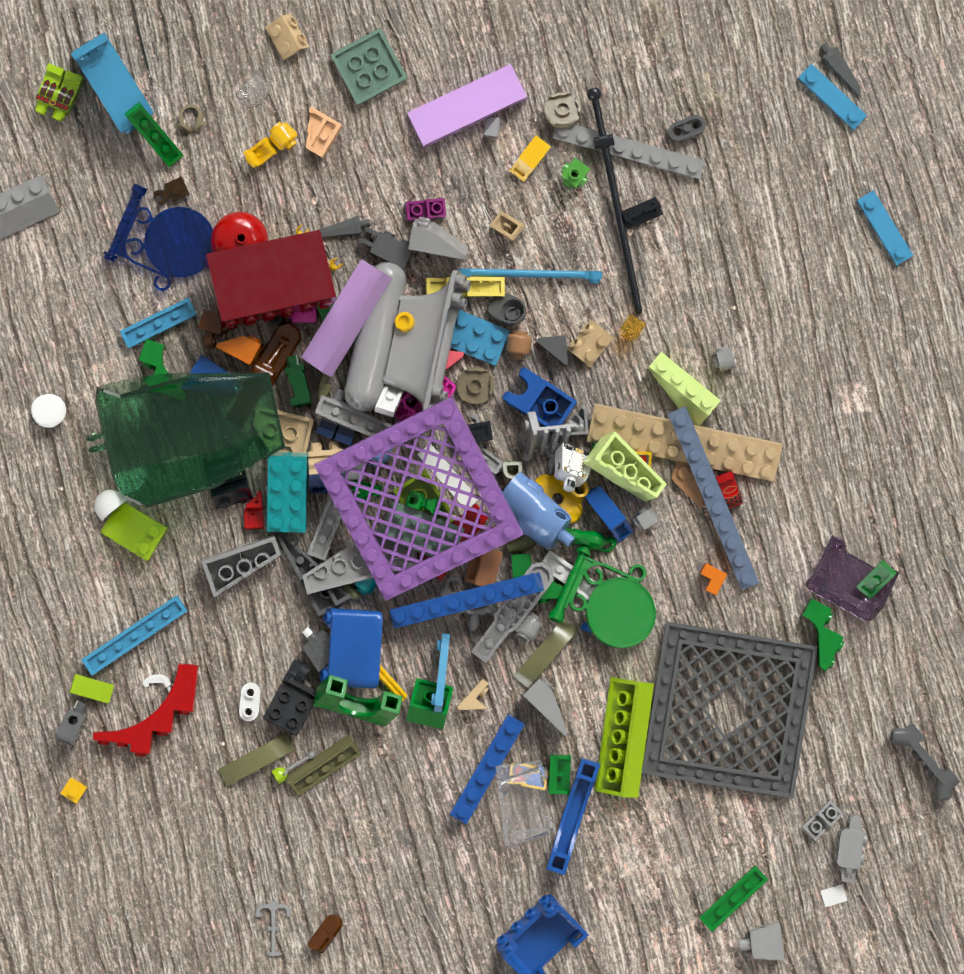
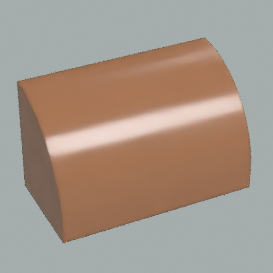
[465,549,503,586]

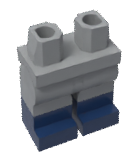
[316,389,363,446]

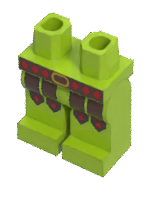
[35,63,85,122]

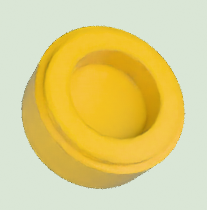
[395,312,415,332]

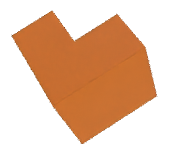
[699,563,727,596]

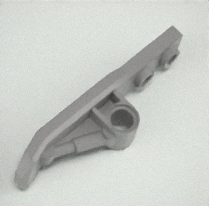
[471,562,554,663]

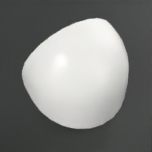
[94,489,128,521]

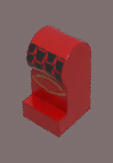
[715,471,743,509]

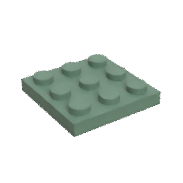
[330,28,408,106]

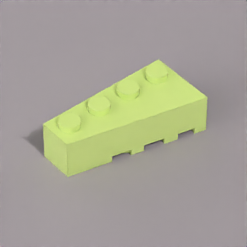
[583,431,667,502]

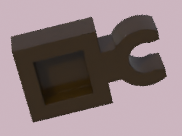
[153,176,190,205]

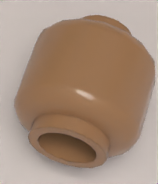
[506,331,532,359]

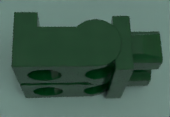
[284,355,313,409]

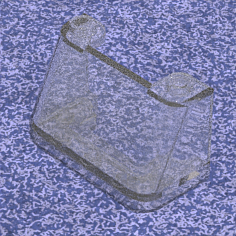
[496,760,554,849]

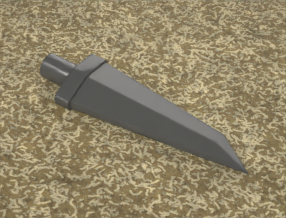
[820,42,861,98]
[319,216,371,238]

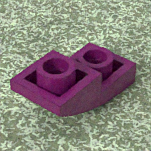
[405,198,446,222]

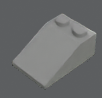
[408,217,468,260]
[523,677,568,735]

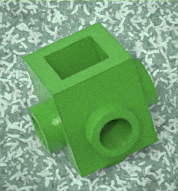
[560,158,590,189]

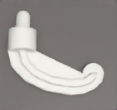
[143,674,171,692]

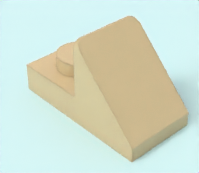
[457,678,489,710]

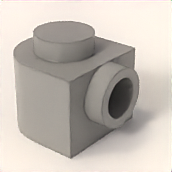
[713,346,736,371]
[632,507,660,531]

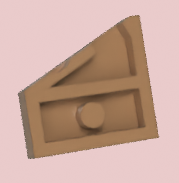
[671,461,704,508]

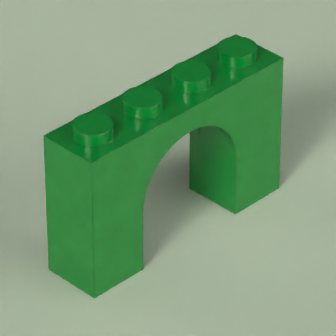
[313,675,403,727]

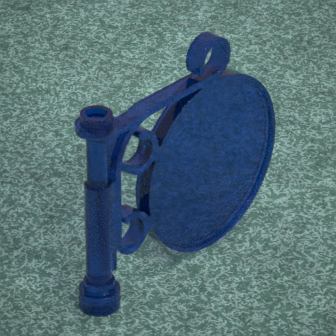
[103,183,213,291]

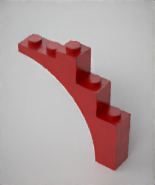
[93,663,200,757]

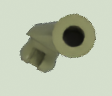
[342,583,361,602]

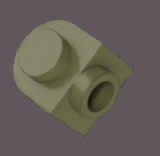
[502,460,522,485]

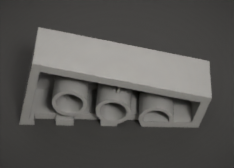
[201,534,281,597]

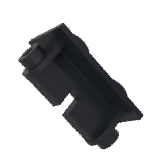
[622,197,663,229]

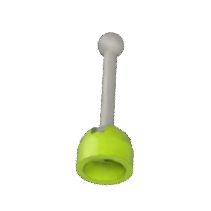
[272,751,315,784]

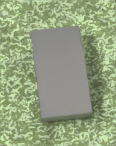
[800,800,843,842]

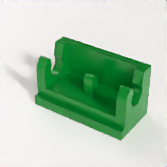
[548,754,571,794]

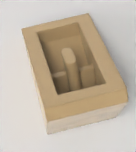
[490,211,525,243]

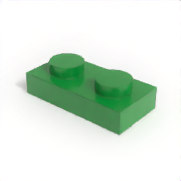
[856,560,897,600]

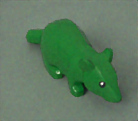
[566,527,617,553]

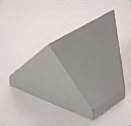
[559,405,588,436]

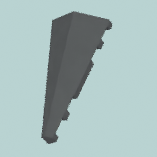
[274,532,352,619]

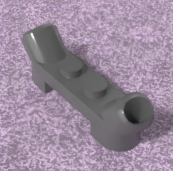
[890,722,960,800]

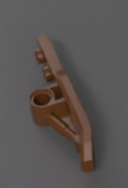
[226,322,301,428]

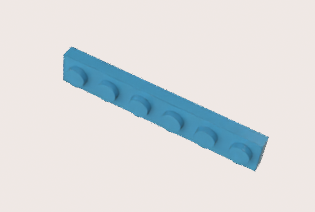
[81,595,188,675]

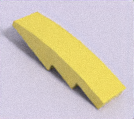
[425,277,505,298]

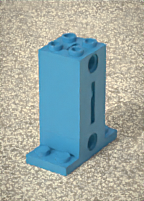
[71,32,154,134]

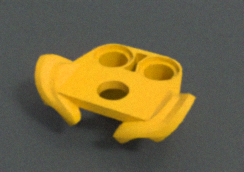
[534,474,589,524]

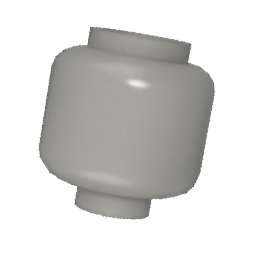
[514,613,542,643]

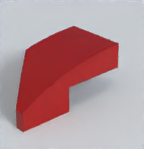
[244,491,265,530]

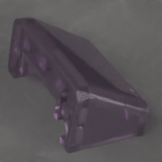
[805,535,900,621]

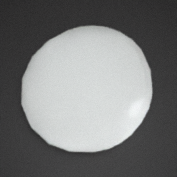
[31,394,66,428]

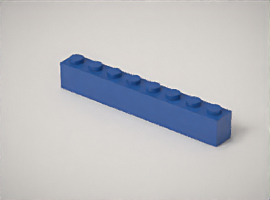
[390,572,544,628]

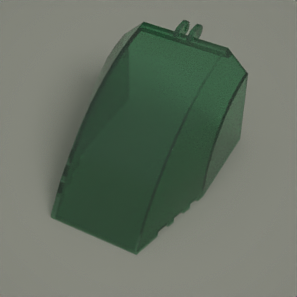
[86,372,285,508]

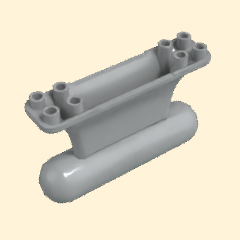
[344,262,471,411]

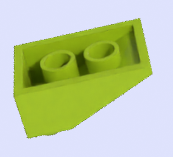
[101,502,169,561]

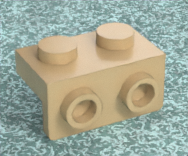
[265,14,309,60]
[567,320,614,367]

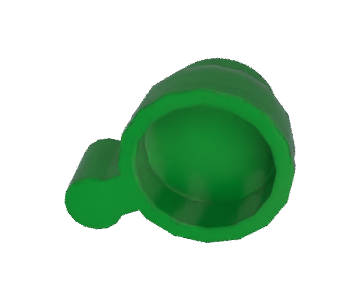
[352,480,382,500]

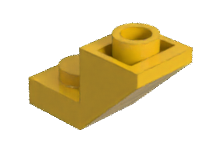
[509,135,551,182]

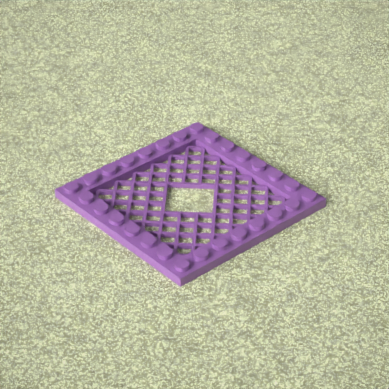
[314,396,524,601]

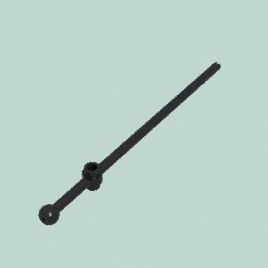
[587,87,642,314]

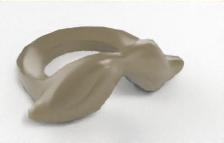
[176,104,206,132]

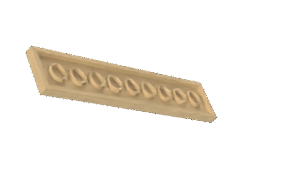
[587,403,783,482]

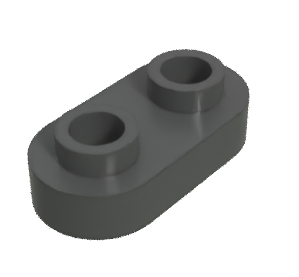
[668,115,706,142]

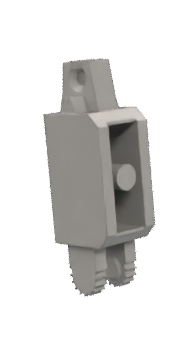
[835,813,867,883]

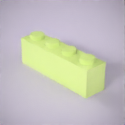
[648,352,721,426]

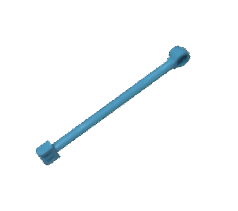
[458,268,603,283]

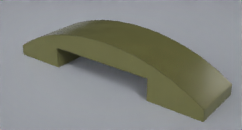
[513,619,578,688]
[218,733,295,786]

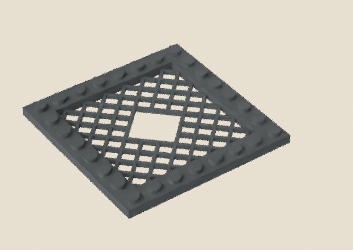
[642,621,818,798]

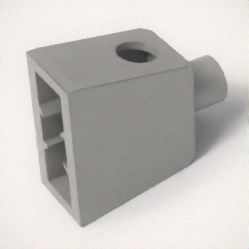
[738,921,784,960]

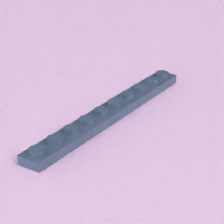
[668,406,759,590]

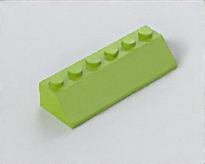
[595,677,654,798]

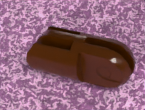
[308,914,343,953]

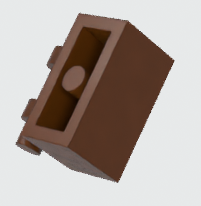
[198,310,229,349]

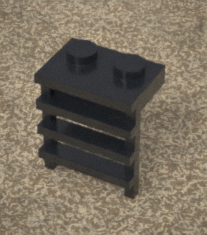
[203,450,253,509]

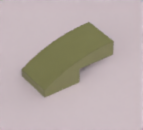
[319,373,333,400]

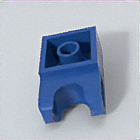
[502,367,577,433]

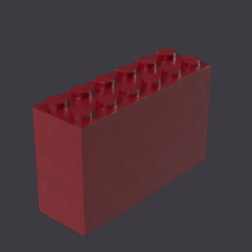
[205,230,336,330]

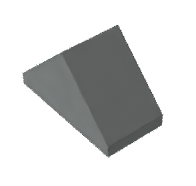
[536,335,568,366]

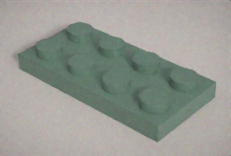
[380,501,465,557]

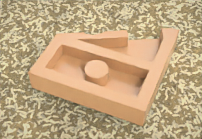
[306,107,343,158]

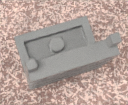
[520,411,578,456]

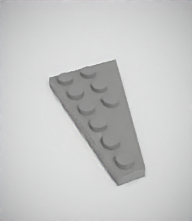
[303,525,418,595]

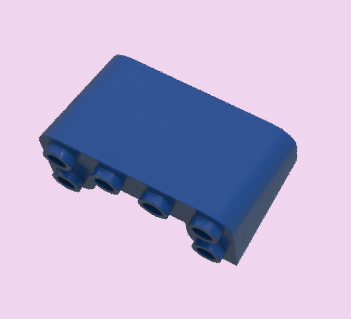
[496,894,589,974]

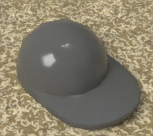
[488,293,527,326]

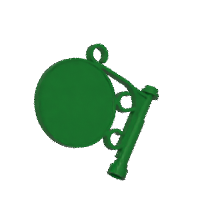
[548,545,656,649]

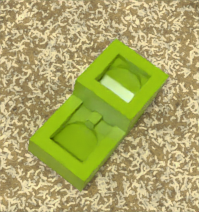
[69,674,114,703]

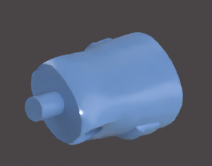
[503,472,575,549]

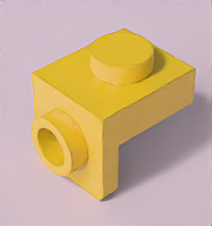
[243,137,278,168]

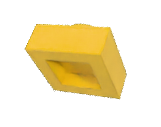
[60,777,88,804]

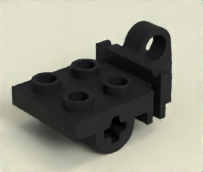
[263,659,316,736]

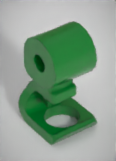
[405,490,443,516]

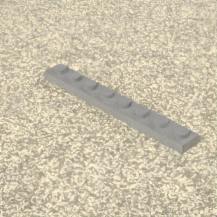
[552,125,705,180]

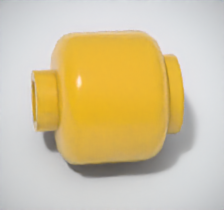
[269,122,297,151]

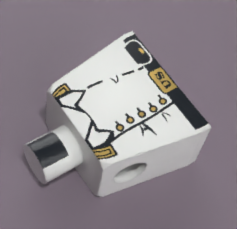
[555,443,591,492]

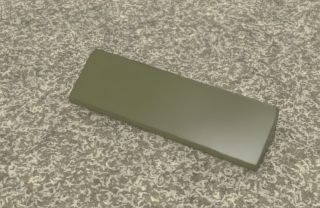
[286,735,362,797]

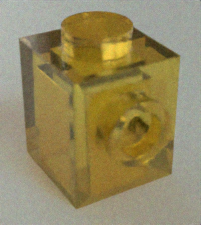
[619,313,646,341]

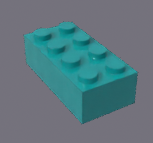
[267,452,308,533]

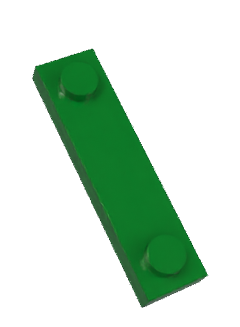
[124,102,184,167]
[699,865,768,932]

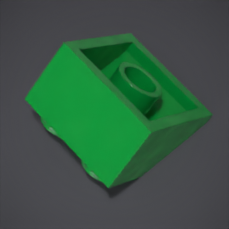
[406,678,454,730]

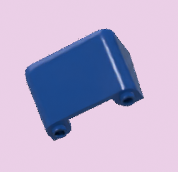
[320,608,383,688]

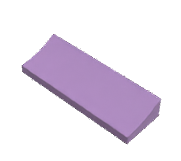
[407,64,527,148]
[301,259,392,377]

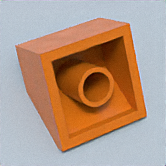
[216,334,263,367]

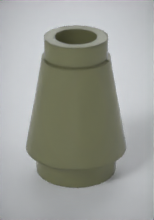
[506,534,536,553]

